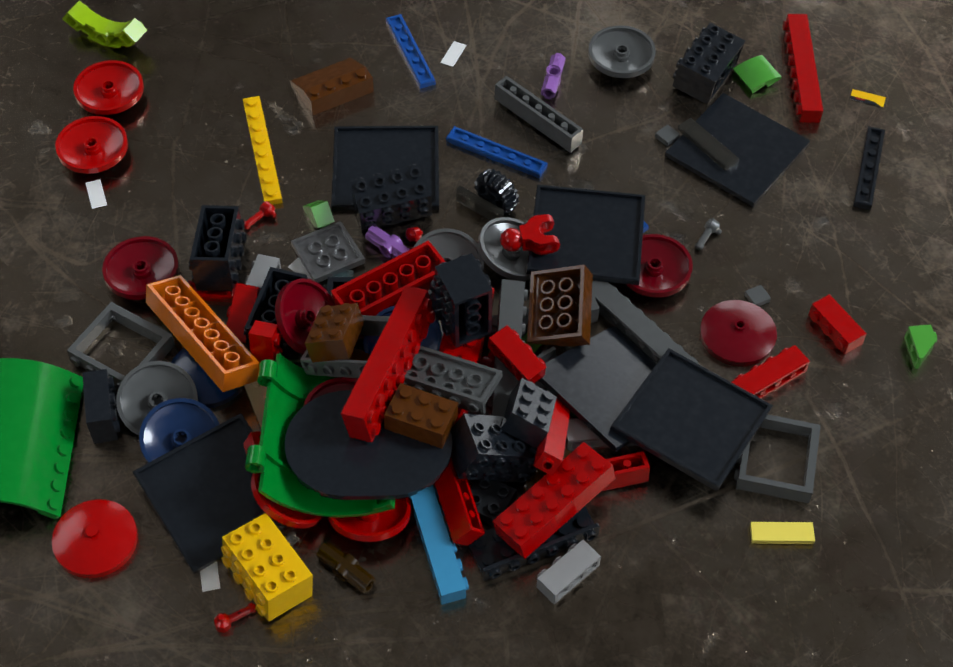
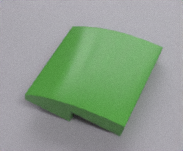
[733,55,782,94]

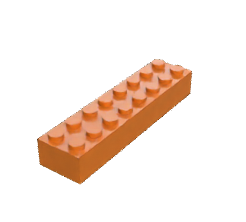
[146,275,259,392]

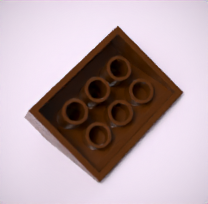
[290,57,374,116]
[527,265,593,347]

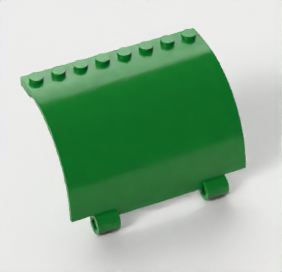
[245,353,395,517]
[0,358,83,520]

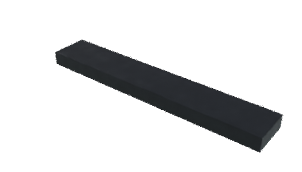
[853,126,885,210]

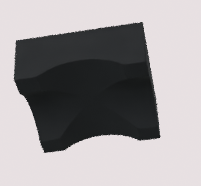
[471,480,517,528]

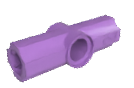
[541,53,566,99]
[365,225,410,258]

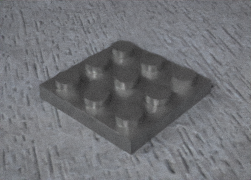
[291,221,365,283]

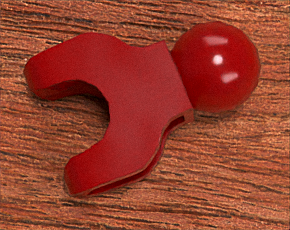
[500,214,560,255]

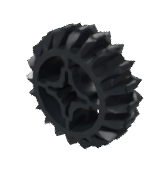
[474,169,519,215]

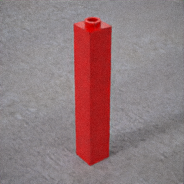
[534,398,570,476]

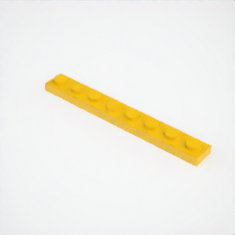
[243,96,283,205]

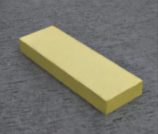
[750,522,815,544]

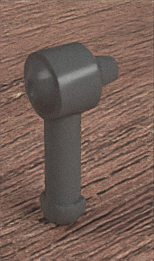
[695,218,722,250]

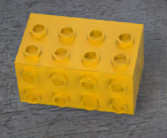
[221,513,313,622]

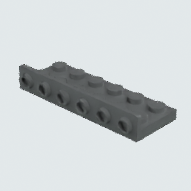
[403,346,503,415]

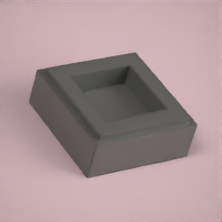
[655,125,680,147]
[744,285,771,306]

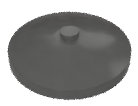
[588,25,656,78]
[477,217,531,281]
[413,228,484,297]
[116,361,198,436]

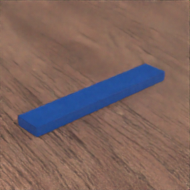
[386,14,436,89]
[446,126,548,179]

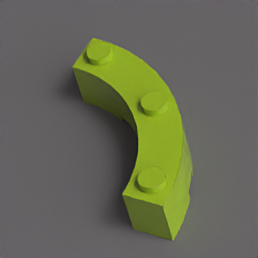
[62,0,147,48]

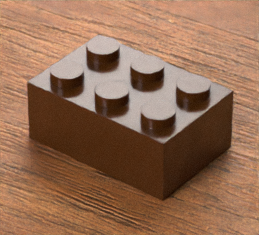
[305,303,364,363]
[384,383,458,449]

